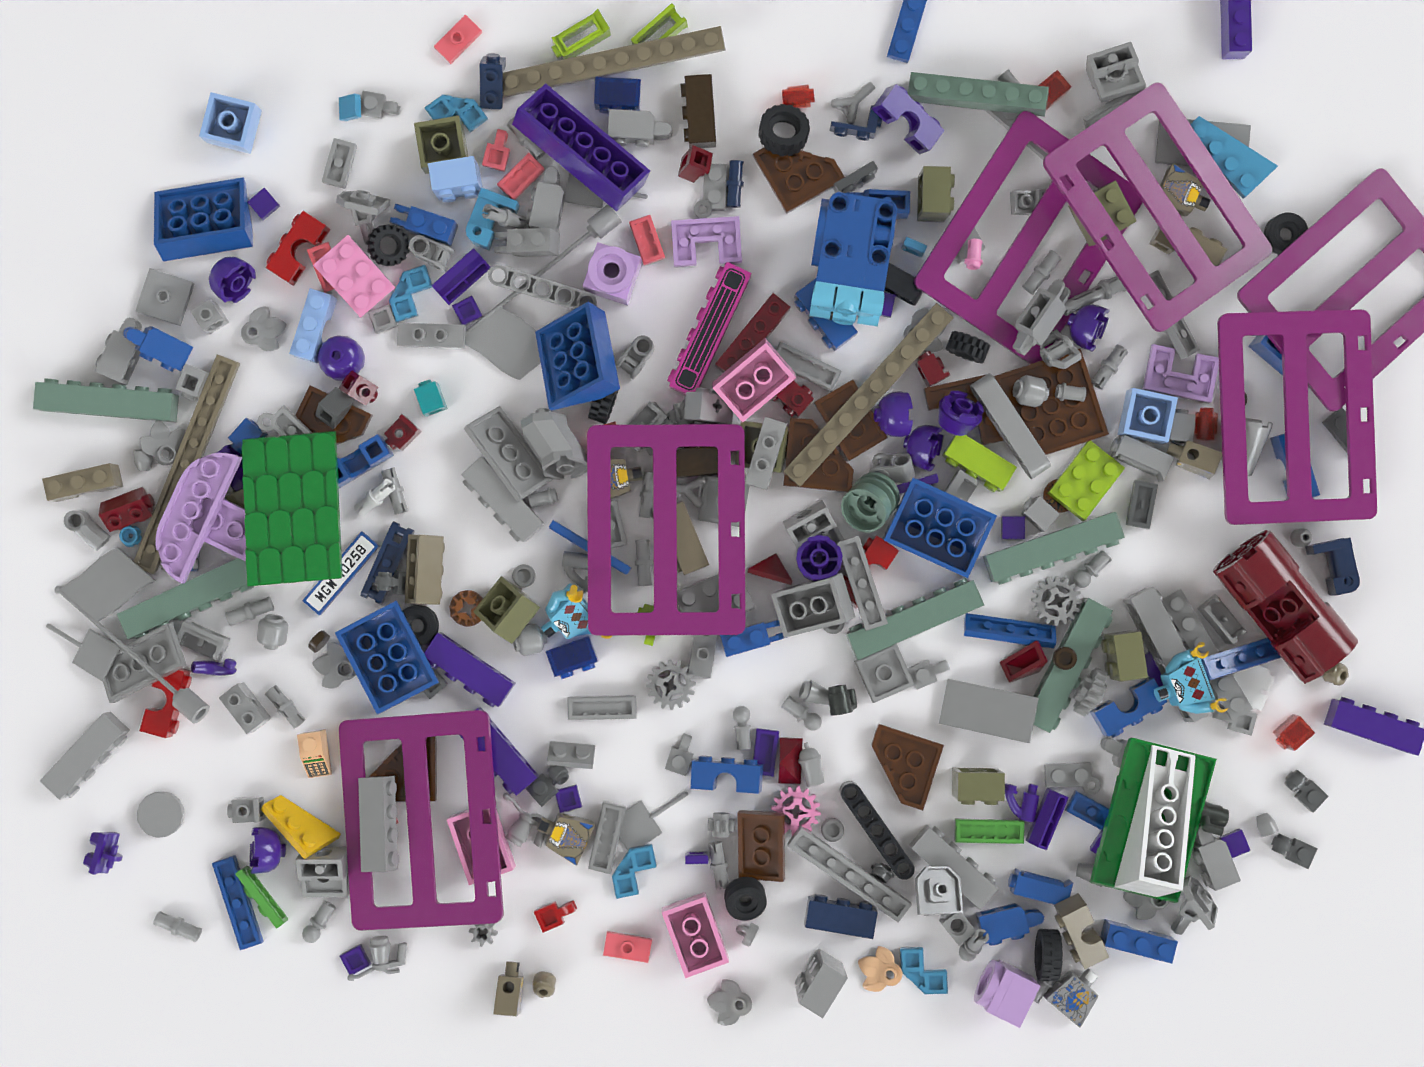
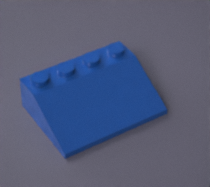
[154,177,253,262]
[535,301,620,411]
[882,477,997,578]
[335,600,439,715]

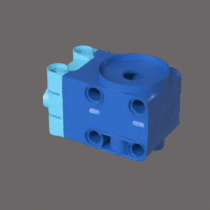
[809,192,897,327]

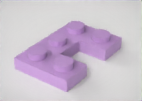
[671,216,742,267]
[1142,344,1219,403]

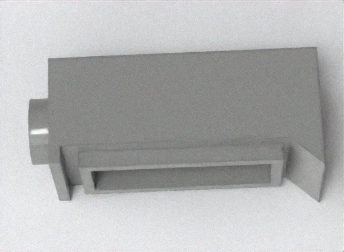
[1110,435,1175,482]

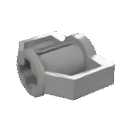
[1040,329,1082,369]

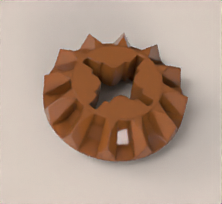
[449,590,483,627]

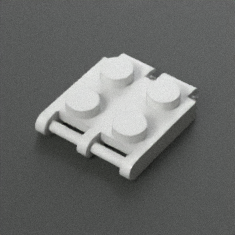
[1213,665,1275,712]

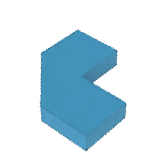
[424,94,488,133]
[389,265,433,323]
[612,844,657,899]
[900,947,948,994]

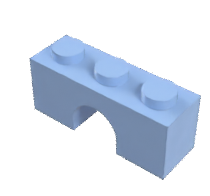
[289,288,337,364]

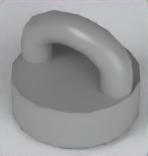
[736,922,759,947]

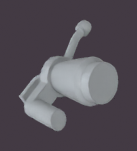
[503,793,546,848]
[347,936,407,981]

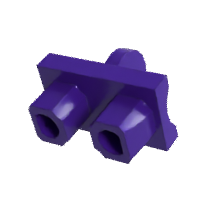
[83,832,123,875]

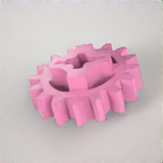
[771,785,821,836]

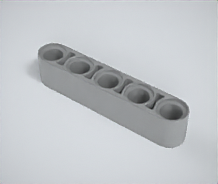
[488,265,597,309]
[970,373,1051,479]

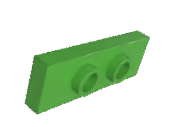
[954,818,1025,844]
[235,866,288,929]

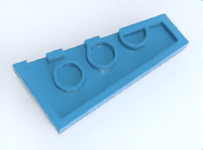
[1190,116,1278,199]

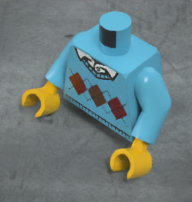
[541,583,612,639]
[1154,642,1229,714]

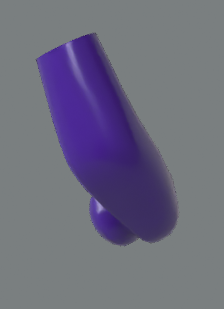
[191,658,237,676]

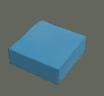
[339,93,361,122]
[901,237,927,257]

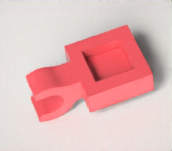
[482,129,510,172]

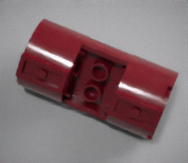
[1213,530,1358,684]

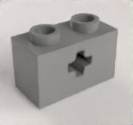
[684,388,733,424]
[219,682,271,734]

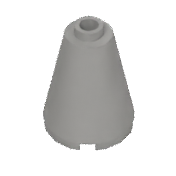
[1246,418,1273,476]

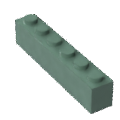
[908,72,1049,117]
[33,378,179,423]
[982,512,1125,585]
[116,558,254,640]
[846,578,984,660]
[1033,598,1113,733]

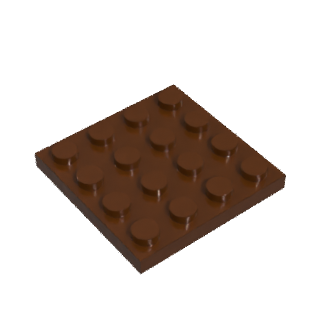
[993,348,1109,455]

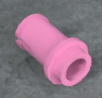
[964,238,983,270]

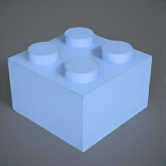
[199,92,262,154]
[428,156,483,203]
[1117,388,1178,444]

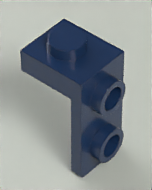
[479,53,506,110]
[829,105,882,141]

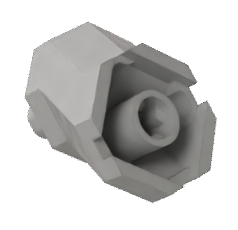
[521,408,587,480]

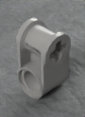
[409,235,455,272]
[615,335,654,380]
[869,452,915,483]

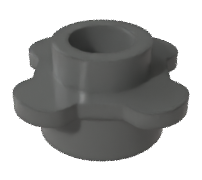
[871,863,895,883]

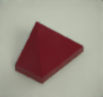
[747,553,793,585]
[999,641,1048,683]
[778,737,803,784]

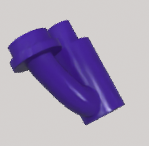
[1005,783,1040,822]

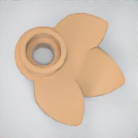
[858,946,902,992]

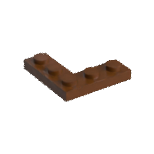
[923,374,1004,445]

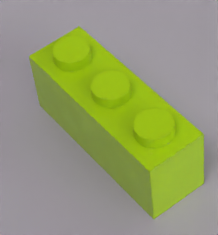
[942,435,1017,492]

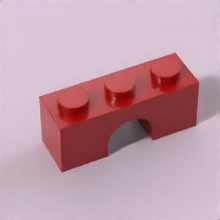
[265,211,331,286]
[843,535,900,606]
[139,668,192,738]

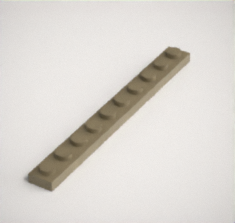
[503,26,726,97]
[783,303,954,487]
[134,354,241,575]

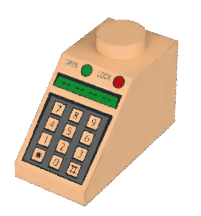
[297,729,332,778]

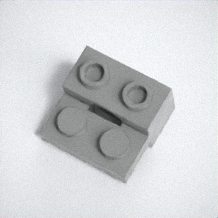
[1086,41,1146,103]
[783,500,844,550]
[296,847,350,897]

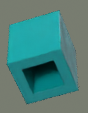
[414,380,448,417]

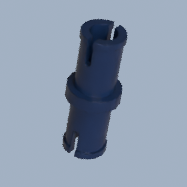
[726,160,744,208]

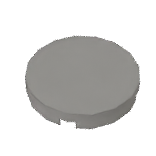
[137,791,184,838]

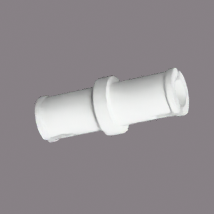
[354,479,395,517]

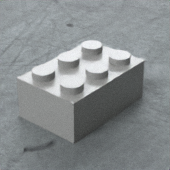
[771,573,856,638]
[794,949,848,1019]

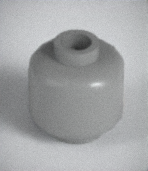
[1013,375,1049,407]
[257,614,288,650]
[513,624,547,656]

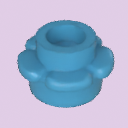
[119,525,142,547]

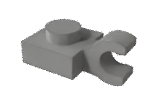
[361,91,401,119]
[908,660,950,690]
[1212,711,1258,736]
[665,733,694,776]

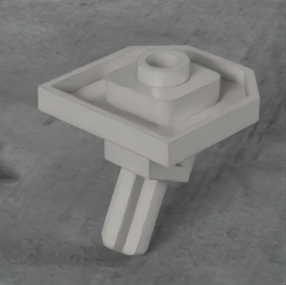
[336,190,391,244]
[915,866,963,916]
[1171,876,1218,935]

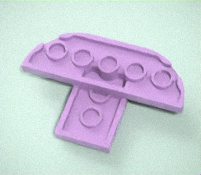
[156,453,246,584]

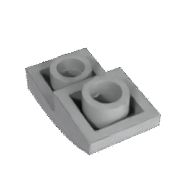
[1010,189,1046,215]

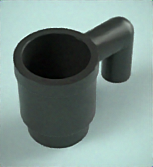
[828,685,857,716]
[1200,801,1229,836]

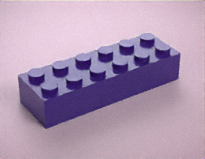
[512,83,651,212]

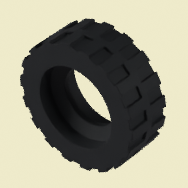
[758,104,810,156]
[1034,929,1063,982]

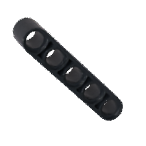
[885,263,923,306]
[839,781,915,880]

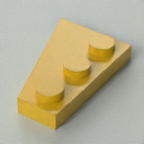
[261,795,341,859]

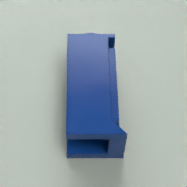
[1008,868,1073,905]

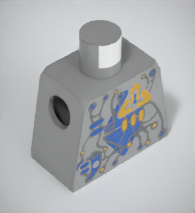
[1044,968,1099,1028]

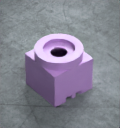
[583,242,642,306]
[974,960,1040,1028]

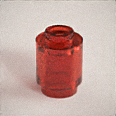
[782,84,815,109]
[1194,408,1218,441]

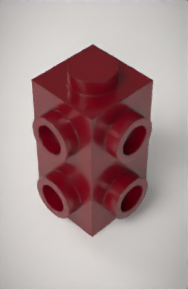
[771,379,814,417]
[98,487,155,532]

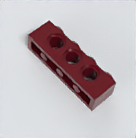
[715,293,791,373]

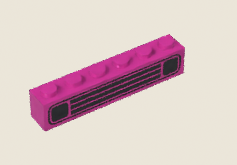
[667,262,752,396]

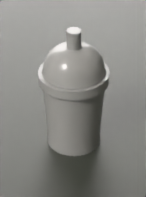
[798,742,824,787]

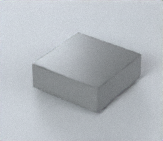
[368,304,398,334]

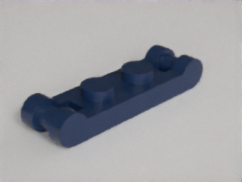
[360,521,415,605]

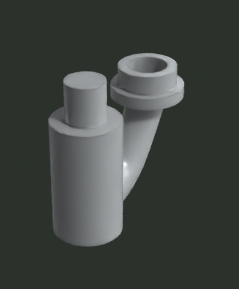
[562,551,588,594]

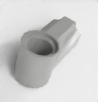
[63,510,111,551]

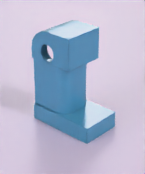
[466,188,520,251]

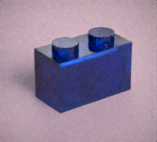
[594,77,642,114]
[545,635,599,680]

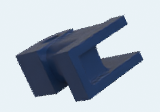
[1305,537,1360,596]

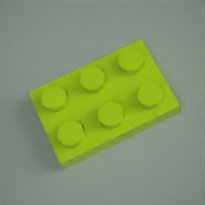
[1047,441,1125,521]

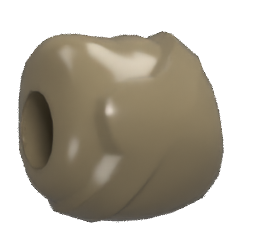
[1322,662,1349,686]
[533,971,556,998]

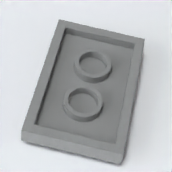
[677,574,755,636]

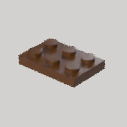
[814,379,888,461]
[737,810,785,882]

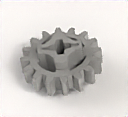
[1031,576,1082,626]
[646,660,696,710]
[1073,667,1107,717]

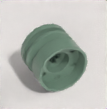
[841,472,900,532]

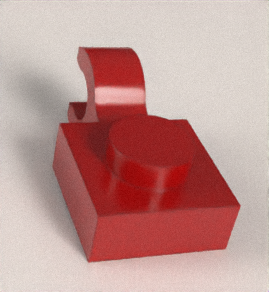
[534,900,577,933]

